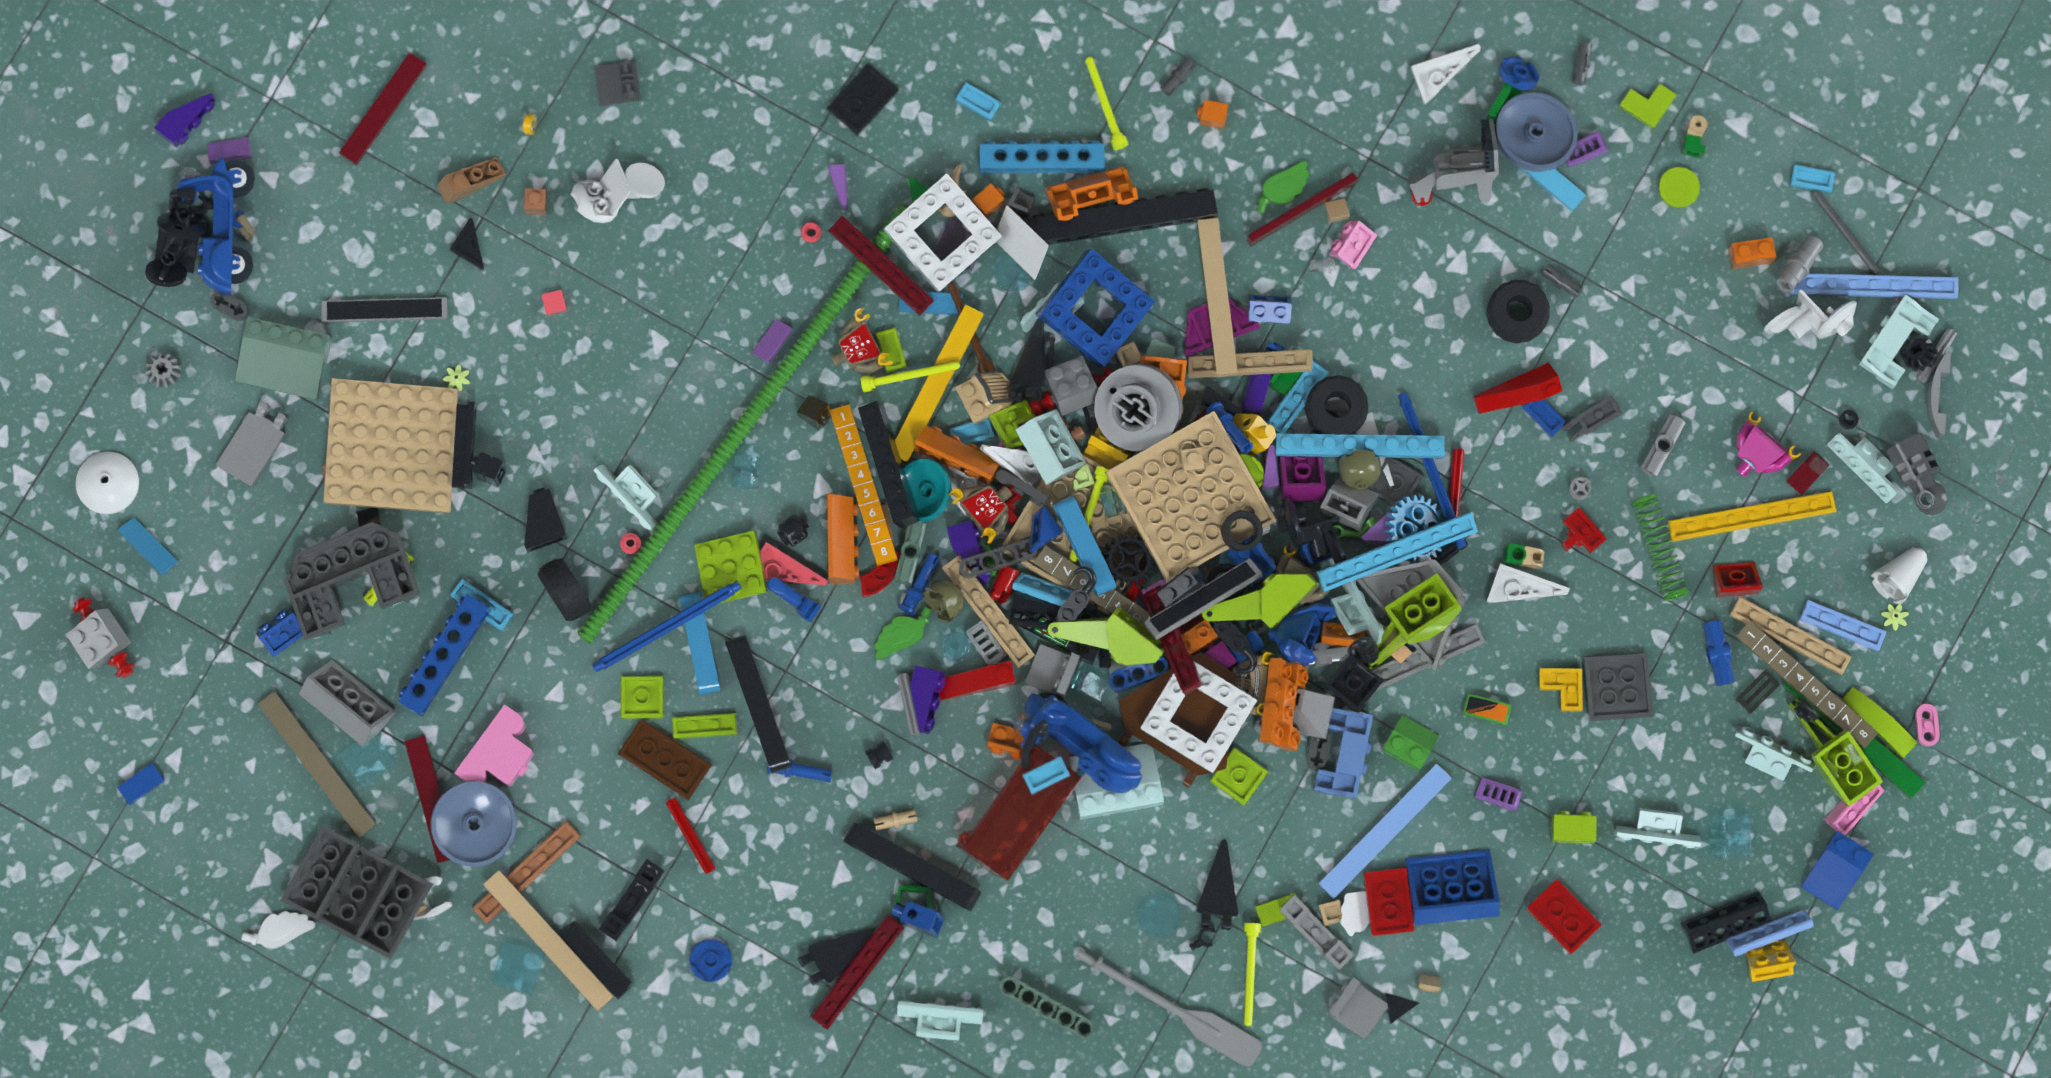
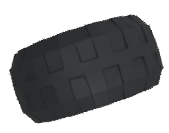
[1487,279,1550,344]
[1305,375,1368,435]
[537,558,591,621]

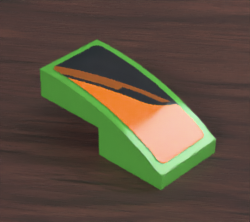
[1463,694,1512,726]

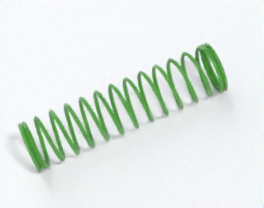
[1632,494,1689,601]

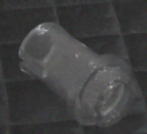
[1309,257,1335,273]

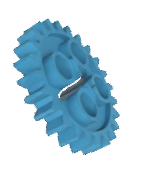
[1384,495,1446,563]

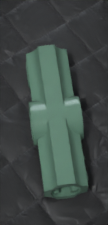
[894,521,927,585]

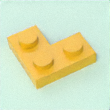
[1539,668,1583,712]

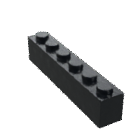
[858,401,920,528]

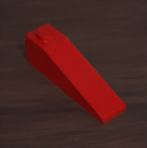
[1473,362,1563,414]
[939,661,1016,701]

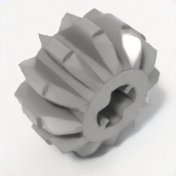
[145,353,181,389]

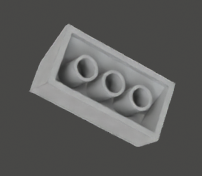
[299,660,396,746]

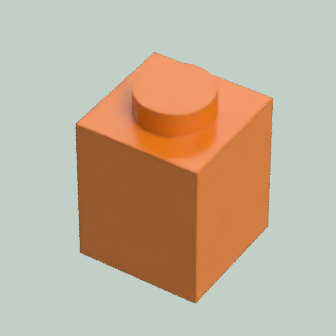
[1197,99,1229,129]
[972,184,1005,218]

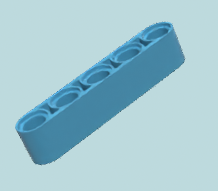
[1053,495,1116,597]
[679,591,721,695]

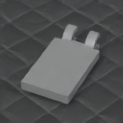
[216,401,289,488]

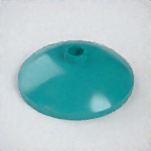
[904,459,952,522]

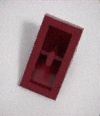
[1786,451,1829,496]

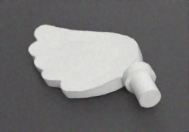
[242,911,315,949]

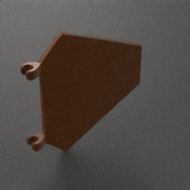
[1118,652,1236,787]

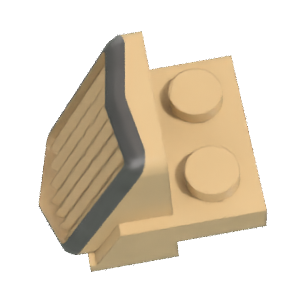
[955,371,1015,425]

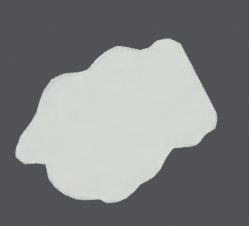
[1341,891,1370,936]

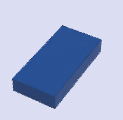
[1522,400,1567,438]
[117,763,165,805]

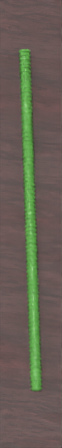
[577,205,907,643]

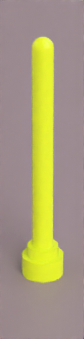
[1085,57,1129,150]
[861,361,960,393]
[1069,466,1109,563]
[1244,923,1261,1026]

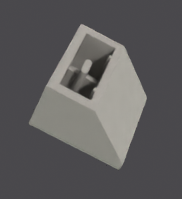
[1320,477,1378,531]

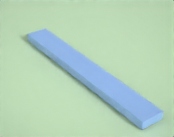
[1789,273,1958,299]
[1318,764,1452,899]

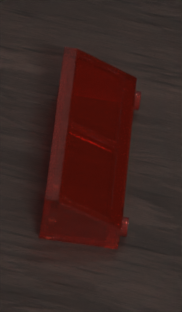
[956,747,1081,881]

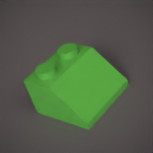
[1381,715,1439,772]

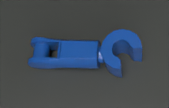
[767,578,822,622]

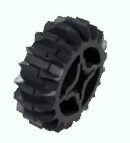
[1102,532,1157,589]

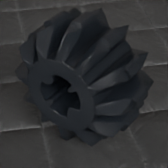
[1901,336,1938,372]

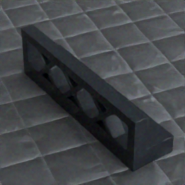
[451,401,477,489]
[1009,592,1097,630]
[1680,891,1771,954]
[560,921,634,1000]

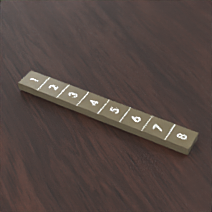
[1034,545,1183,635]
[1736,621,1878,749]

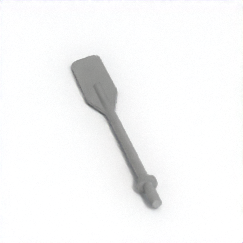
[1075,949,1262,1067]

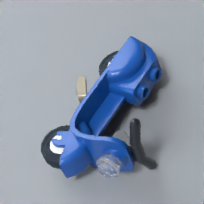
[168,157,255,296]
[1013,692,1142,794]

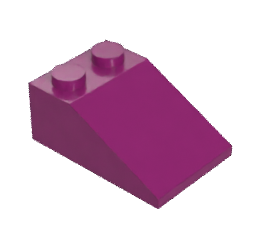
[1279,456,1326,502]

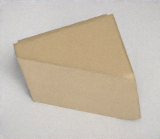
[1324,198,1350,223]
[1417,974,1441,993]

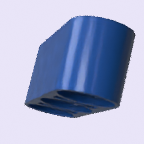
[1109,657,1168,692]

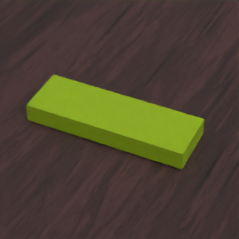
[672,713,737,739]

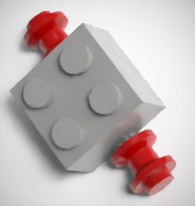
[1029,356,1114,416]
[66,597,135,679]

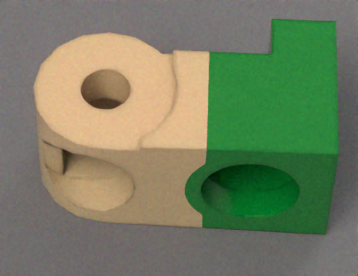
[1681,115,1708,159]
[1502,543,1545,569]

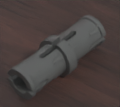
[1572,42,1593,86]
[1160,57,1197,96]
[1541,264,1583,299]

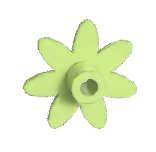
[443,365,470,391]
[1881,604,1909,631]

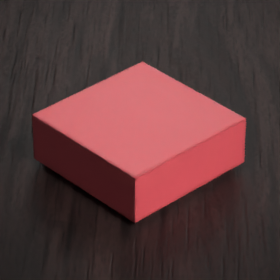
[541,290,567,316]

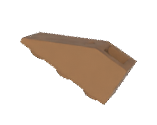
[437,157,506,204]

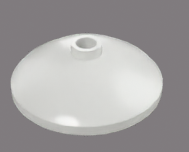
[76,452,139,514]

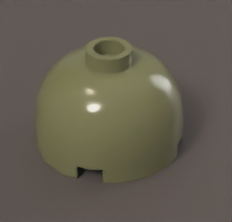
[1339,450,1381,490]
[923,580,964,623]

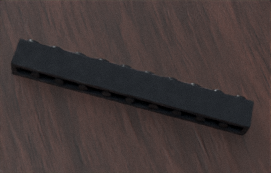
[1020,188,1218,245]

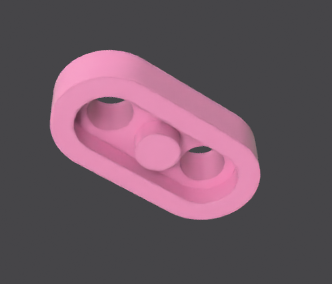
[1915,704,1940,747]

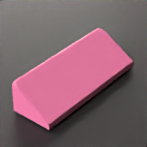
[1824,785,1885,836]

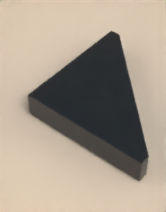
[449,218,484,271]

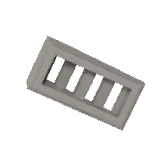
[965,620,1007,666]

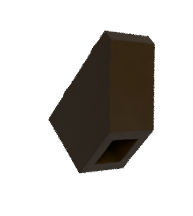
[797,395,831,430]

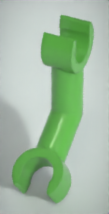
[1333,516,1377,540]

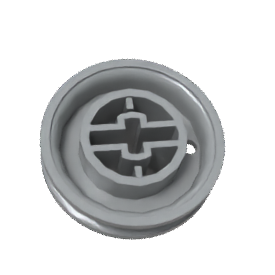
[1094,364,1183,451]

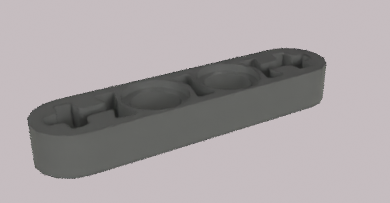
[959,539,1038,579]

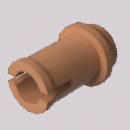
[1069,425,1086,442]

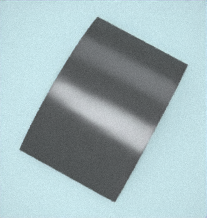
[281,825,433,959]

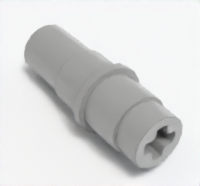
[1777,236,1824,292]

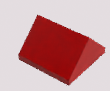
[1713,562,1762,598]

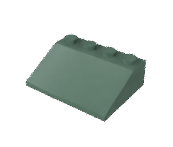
[235,317,332,400]

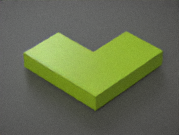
[1619,84,1677,130]
[989,400,1036,449]

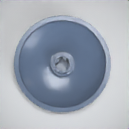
[1495,93,1578,172]
[431,781,517,867]

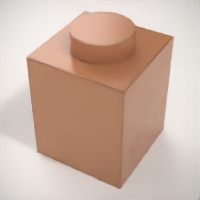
[524,188,548,216]

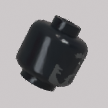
[777,515,809,547]

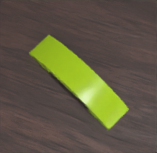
[1841,687,1917,759]

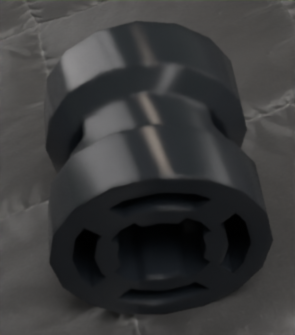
[865,741,893,770]

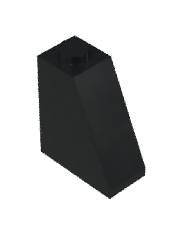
[524,488,567,553]

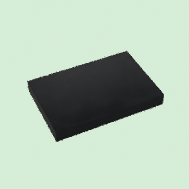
[827,64,899,136]

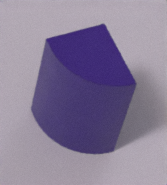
[1241,374,1271,416]

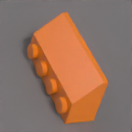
[914,426,1001,486]
[827,494,859,584]

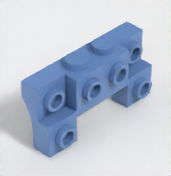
[1313,708,1373,799]

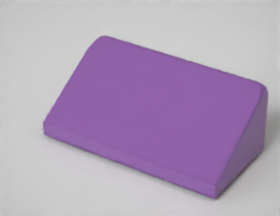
[207,137,252,165]
[752,319,793,365]

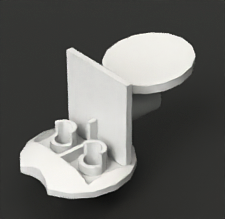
[571,159,665,223]
[1764,289,1857,339]

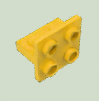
[1083,427,1133,470]
[1745,940,1796,982]

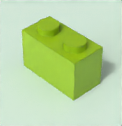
[1551,811,1597,844]

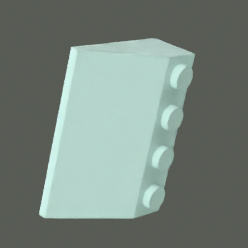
[1068,744,1164,820]

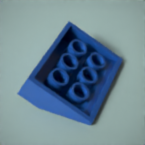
[1405,850,1500,925]

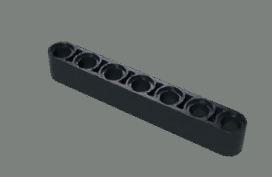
[725,635,792,774]
[843,822,982,911]

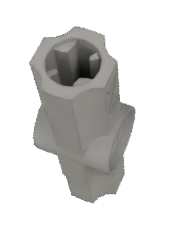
[1640,414,1686,478]
[1290,643,1355,667]

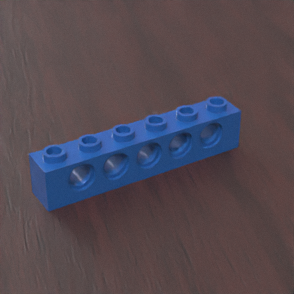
[398,594,491,717]

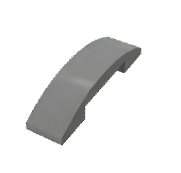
[1927,352,1951,438]
[1279,895,1354,970]

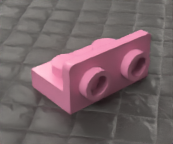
[1329,220,1377,269]

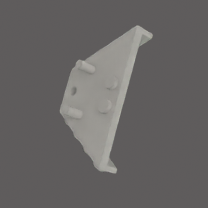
[1356,556,1466,672]

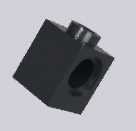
[1067,641,1099,665]

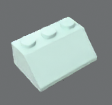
[1016,409,1087,485]

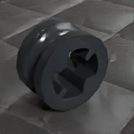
[1839,410,1859,430]

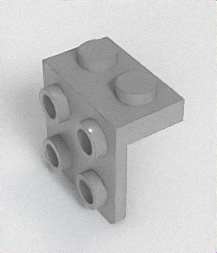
[1328,977,1388,1039]

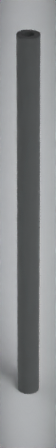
[1812,190,1903,305]

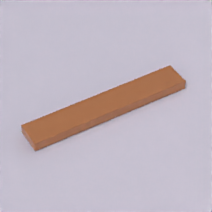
[472,821,581,924]

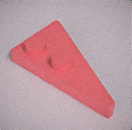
[760,542,829,586]

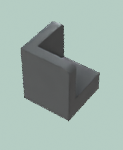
[1008,186,1035,219]

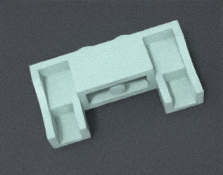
[1859,295,1939,389]

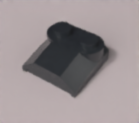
[1325,653,1384,713]

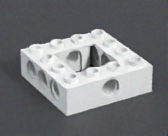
[883,174,1002,292]
[1140,661,1258,773]

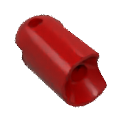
[990,567,1019,604]

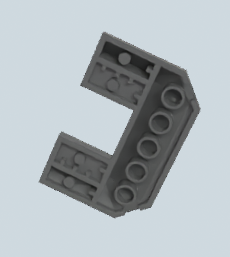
[284,522,420,640]

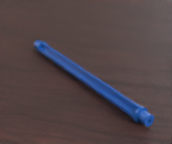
[1398,393,1466,549]
[592,581,742,672]

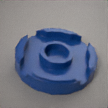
[1498,57,1539,90]
[690,939,732,982]

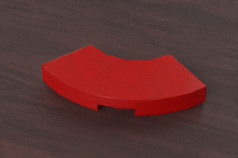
[860,551,900,598]

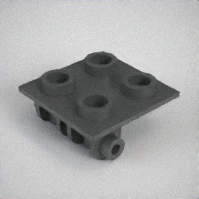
[594,58,641,106]

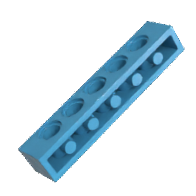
[980,141,1105,174]

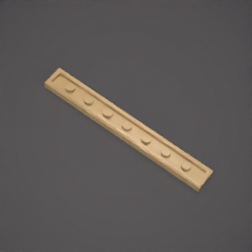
[1197,218,1238,377]
[483,870,614,1011]

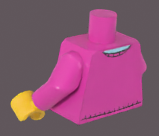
[1736,412,1801,477]

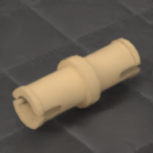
[873,809,918,831]

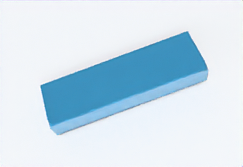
[117,518,178,576]

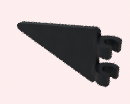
[1008,318,1045,403]
[1196,840,1238,930]
[798,928,876,986]

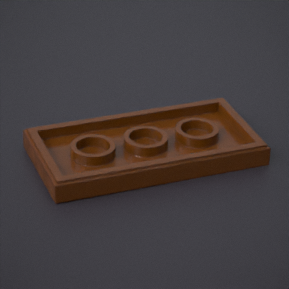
[618,719,712,801]

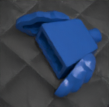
[1269,602,1335,665]

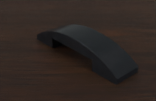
[598,859,664,941]

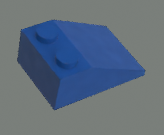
[1801,831,1874,910]

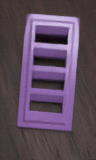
[1567,131,1609,167]
[829,164,848,210]
[1261,444,1279,491]
[1475,778,1523,812]

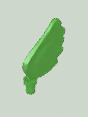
[1256,161,1310,214]
[874,607,932,660]

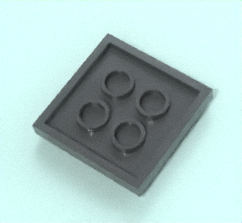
[1583,653,1653,721]

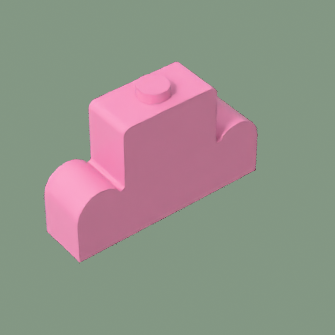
[454,704,534,787]

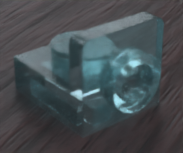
[1072,671,1109,701]

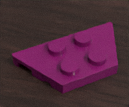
[1185,297,1260,357]

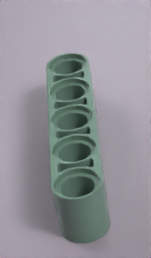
[1000,976,1094,1039]

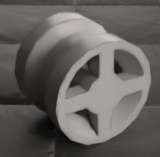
[1569,477,1591,500]

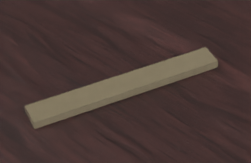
[258,691,376,838]

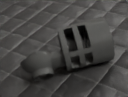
[1886,433,1947,515]

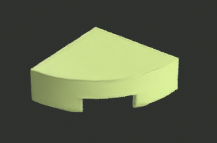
[1073,464,1095,491]

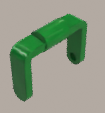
[896,884,931,909]

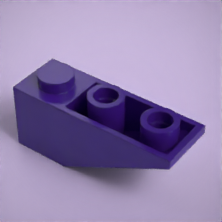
[154,93,216,148]
[947,521,991,585]
[910,665,946,734]

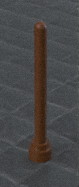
[947,281,995,373]

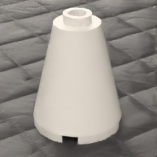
[1871,547,1927,604]

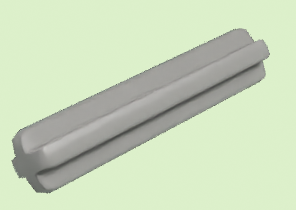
[1916,328,1957,383]
[897,673,921,735]

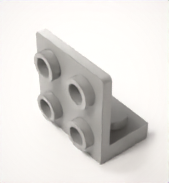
[1025,644,1080,698]

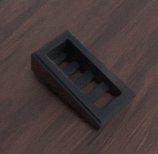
[1201,386,1242,417]

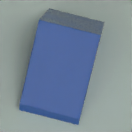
[1029,506,1063,552]

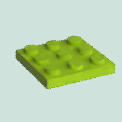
[694,530,768,605]

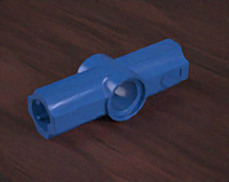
[1703,620,1735,686]

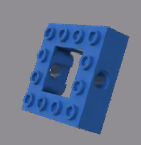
[1036,249,1155,367]

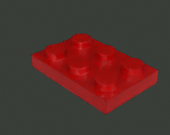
[1364,868,1414,937]
[1526,879,1602,955]

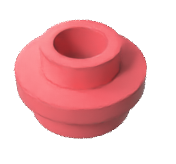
[801,222,822,243]
[620,533,641,554]

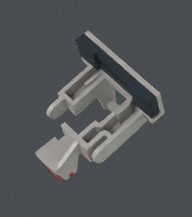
[1409,119,1499,206]

